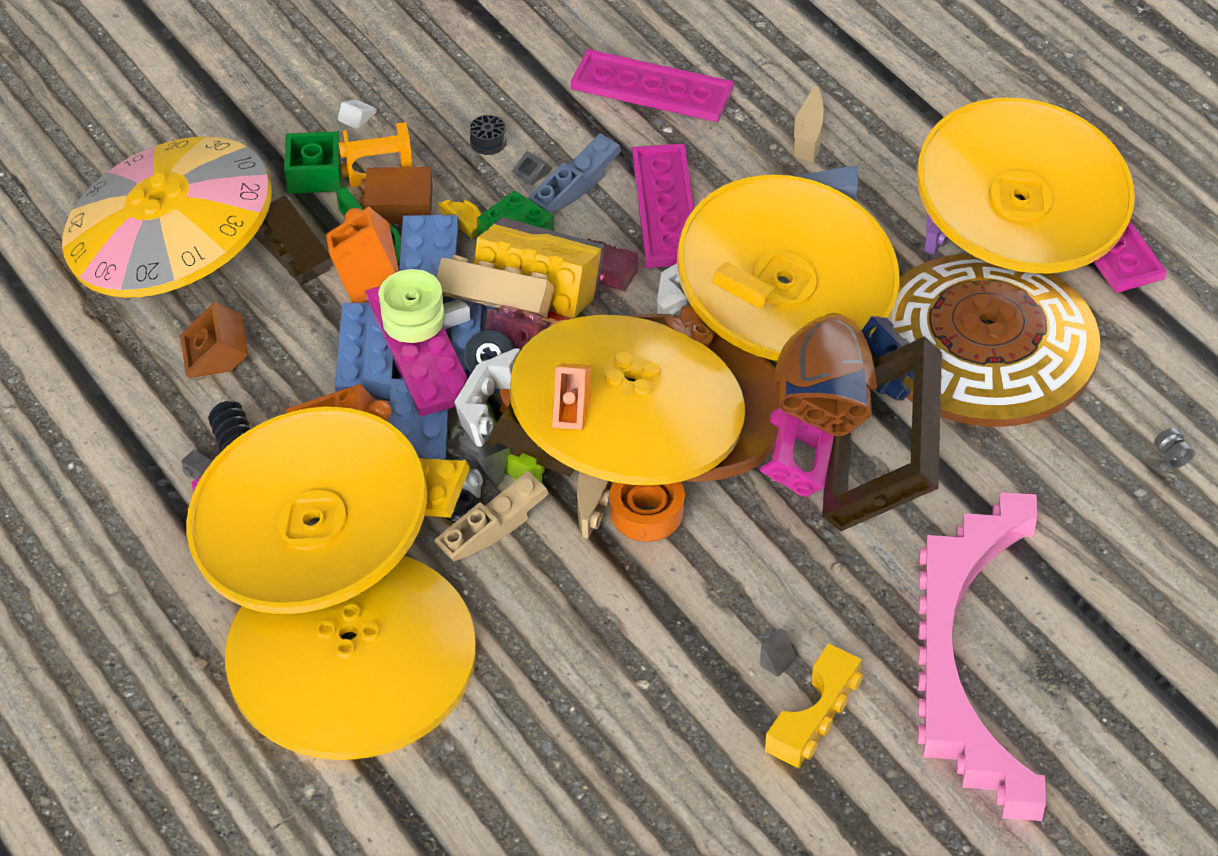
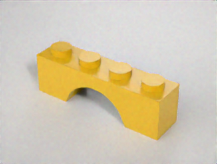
[765,643,863,769]

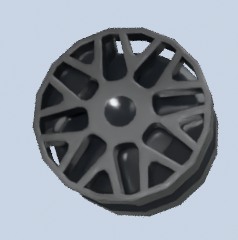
[469,115,507,155]

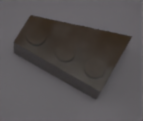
[254,195,331,285]
[485,403,575,477]

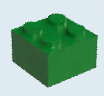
[284,131,342,194]

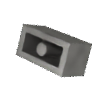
[181,449,212,480]

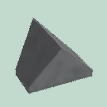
[459,429,510,487]

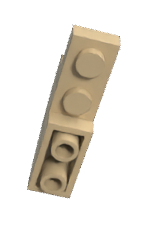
[434,471,549,562]
[577,471,611,539]

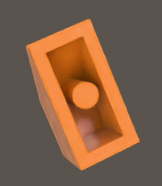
[552,363,592,430]

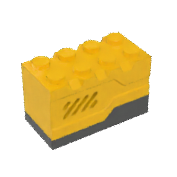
[474,217,605,318]

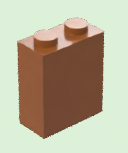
[360,167,433,224]

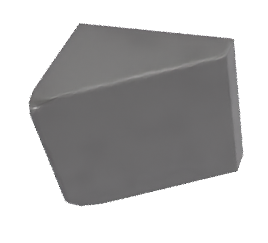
[512,150,552,185]
[760,628,796,677]

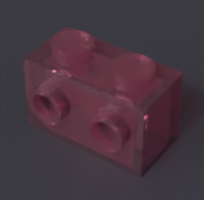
[484,304,551,351]

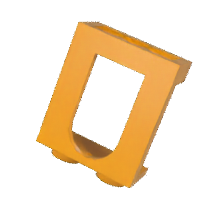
[339,122,412,188]

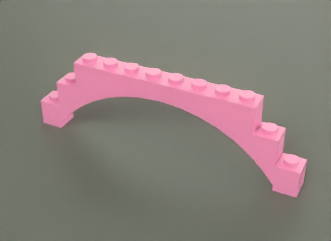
[918,492,1046,821]

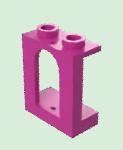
[760,408,834,498]

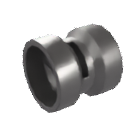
[1154,427,1195,469]

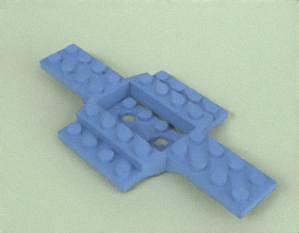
[335,215,510,460]

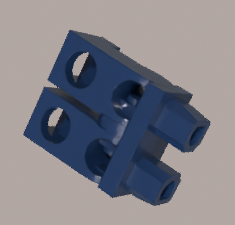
[862,316,914,401]

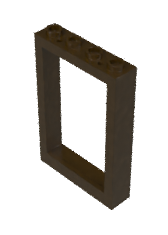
[822,336,942,532]

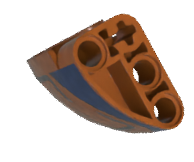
[774,313,877,436]

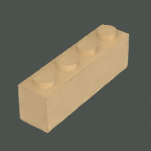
[436,255,555,319]

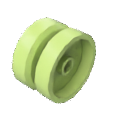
[378,269,445,343]

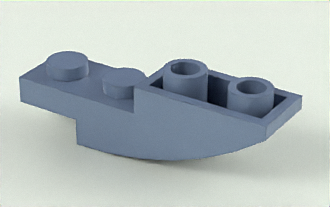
[528,133,621,213]

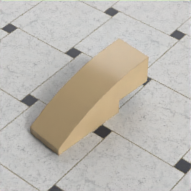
[794,86,824,163]

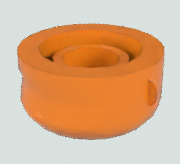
[609,482,685,542]

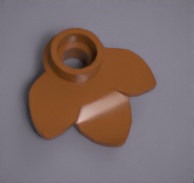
[664,305,717,347]

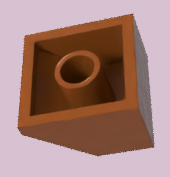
[180,302,248,378]

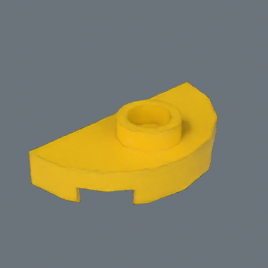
[438,199,481,239]

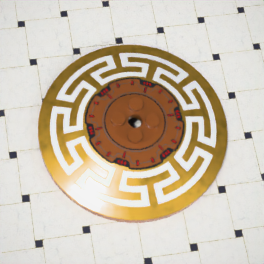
[888,253,1100,427]

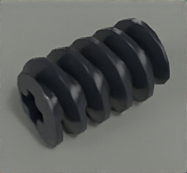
[208,401,251,452]

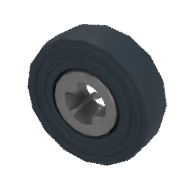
[464,329,515,374]

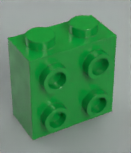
[477,190,554,237]

